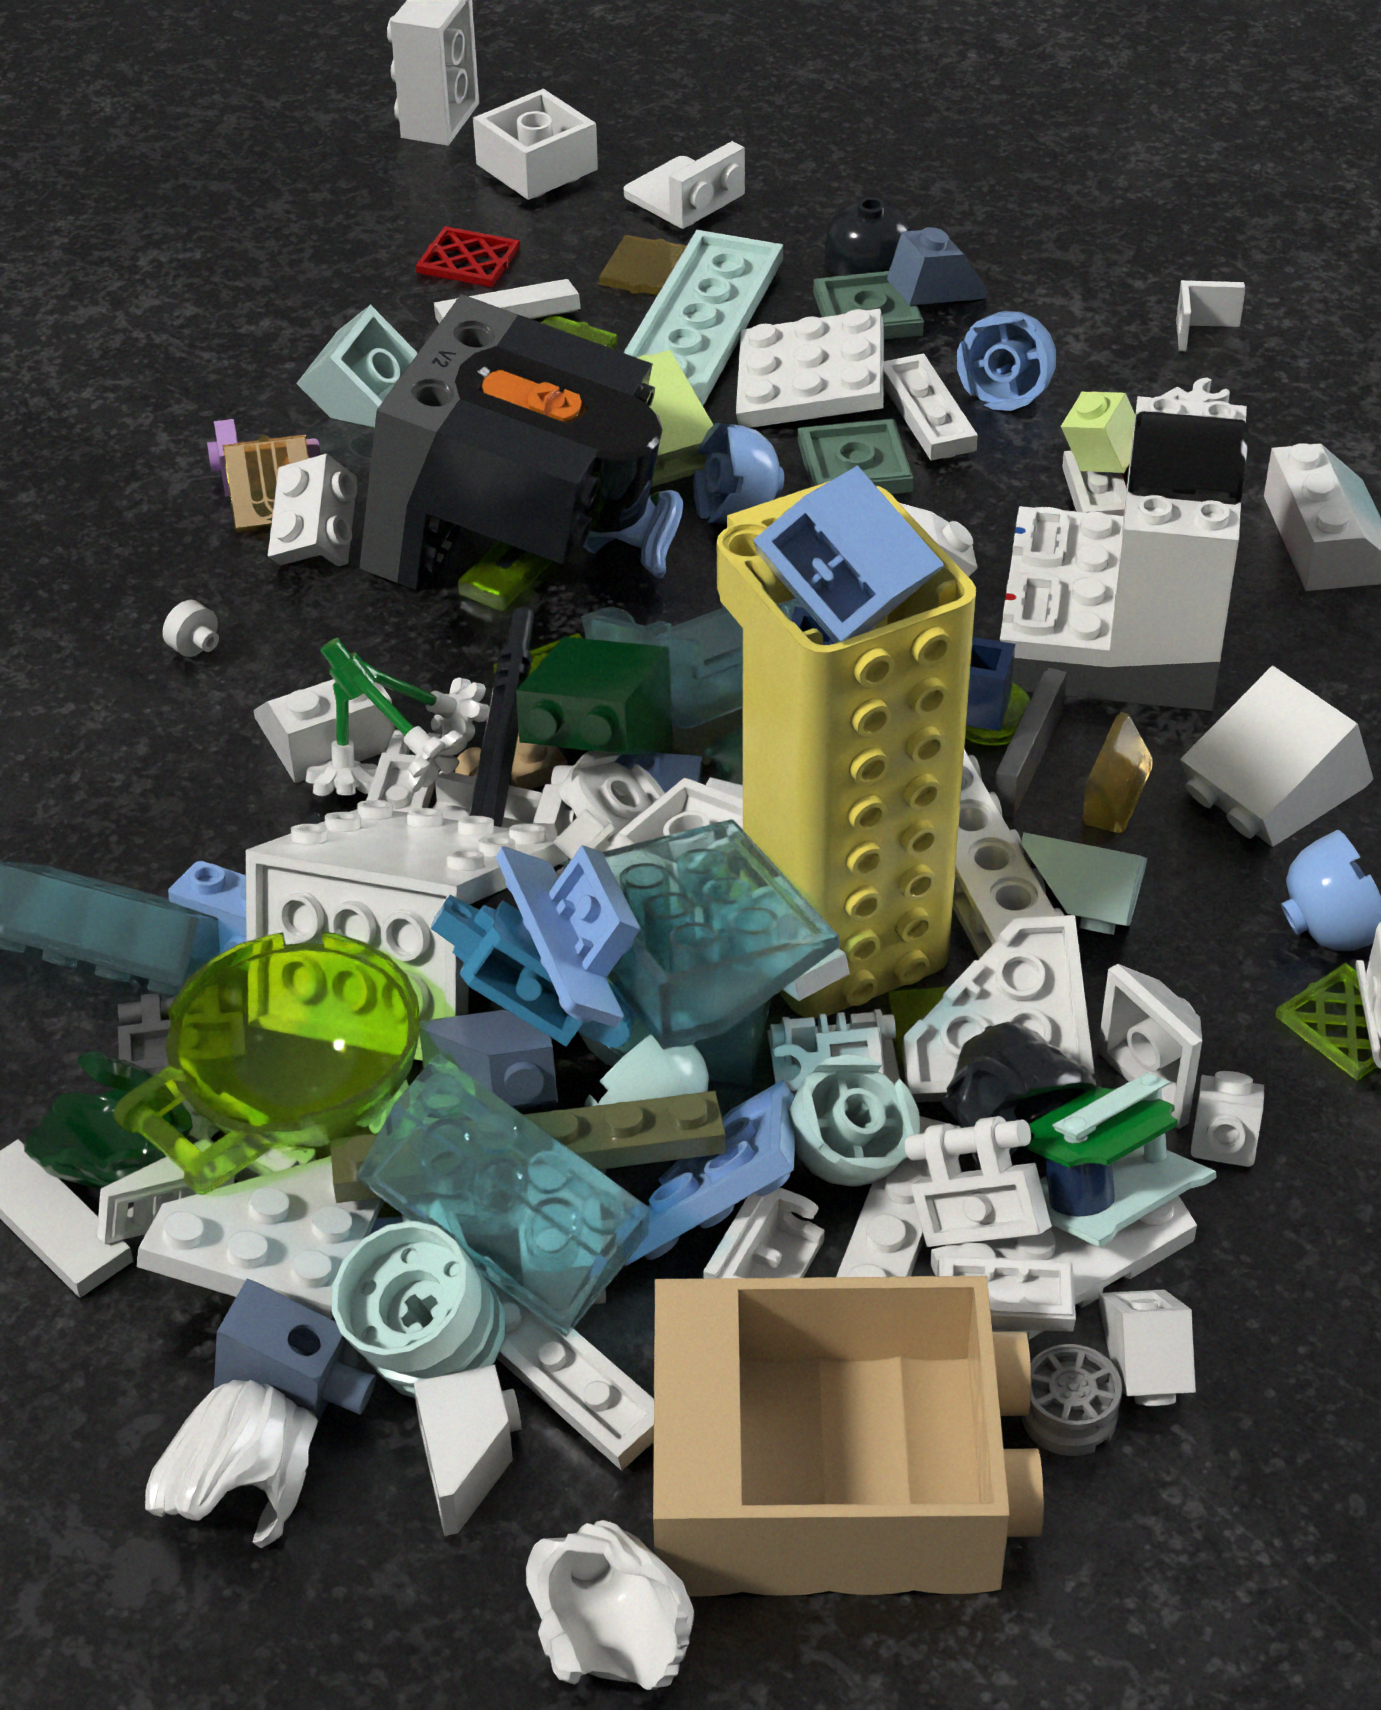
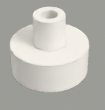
[163,600,219,657]

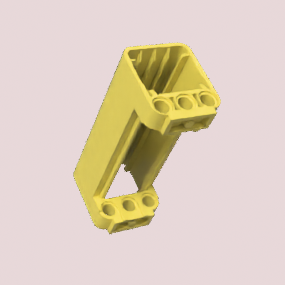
[717,481,976,1019]

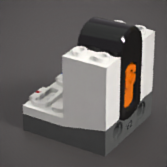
[1000,396,1249,711]

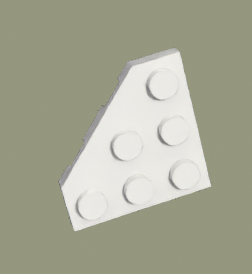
[902,915,1096,1103]
[136,1156,386,1319]

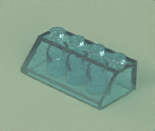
[0,861,221,996]
[356,1053,650,1337]

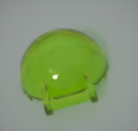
[114,931,420,1195]

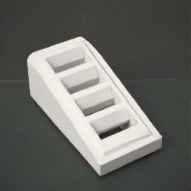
[97,1138,235,1244]

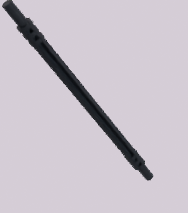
[419,607,535,1120]

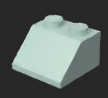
[296,304,418,428]

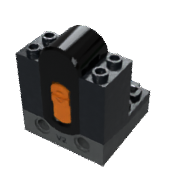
[359,294,663,590]

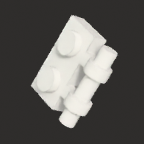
[905,1116,1052,1247]

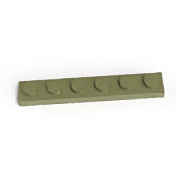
[330,1091,726,1203]

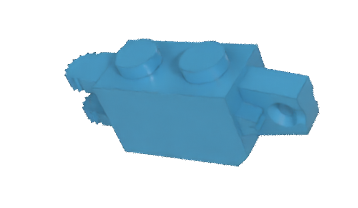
[431,895,637,1049]

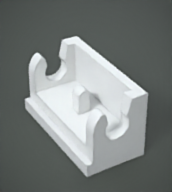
[704,1187,824,1279]

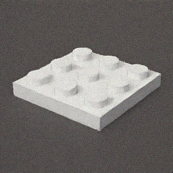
[736,309,884,428]

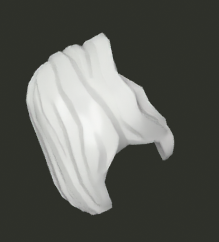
[145,1380,318,1548]
[526,1520,694,1690]

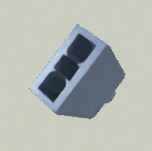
[214,1278,376,1424]

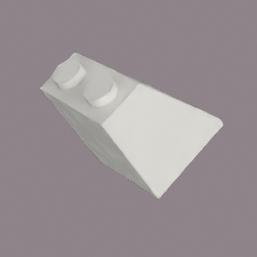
[1180,665,1373,847]

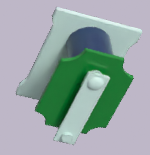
[1027,1072,1216,1247]

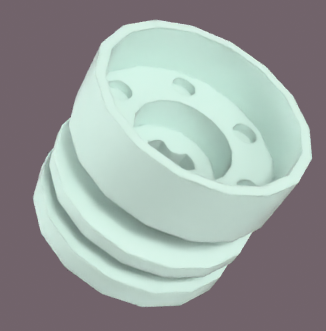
[331,1221,505,1398]

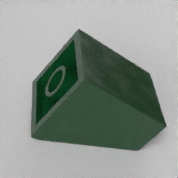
[516,636,673,755]

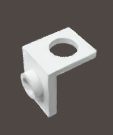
[1176,280,1245,351]

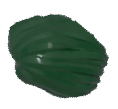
[24,1051,193,1190]

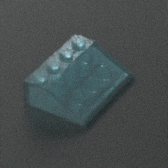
[564,819,839,1050]

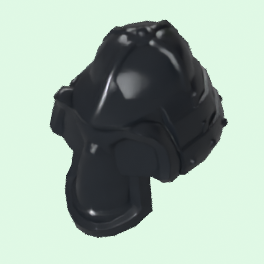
[941,1022,1097,1170]

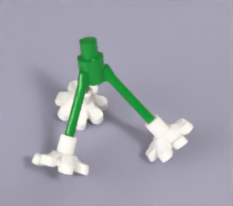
[306,638,489,796]

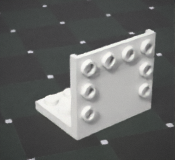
[246,800,568,1061]

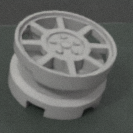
[1021,1344,1122,1456]

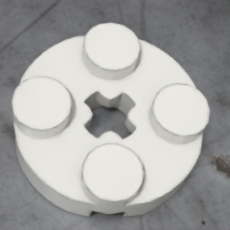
[559,751,665,835]

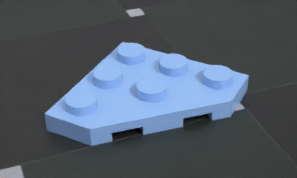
[613,1079,795,1266]

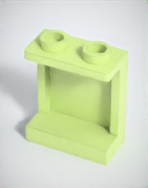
[618,350,713,491]

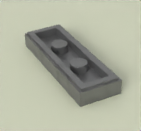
[995,668,1067,818]

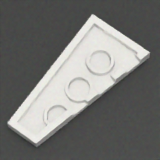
[930,1196,1197,1340]

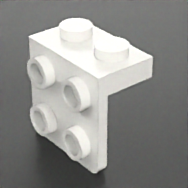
[624,141,745,229]

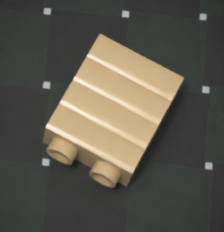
[653,1276,1044,1596]

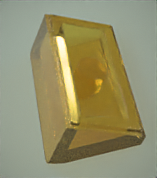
[1082,712,1153,833]

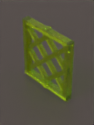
[1275,963,1378,1081]

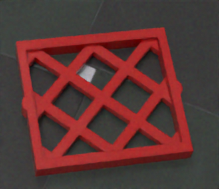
[416,226,520,287]

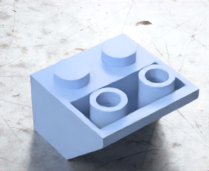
[753,465,944,643]

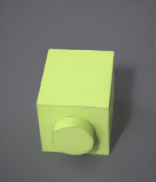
[1061,392,1135,473]

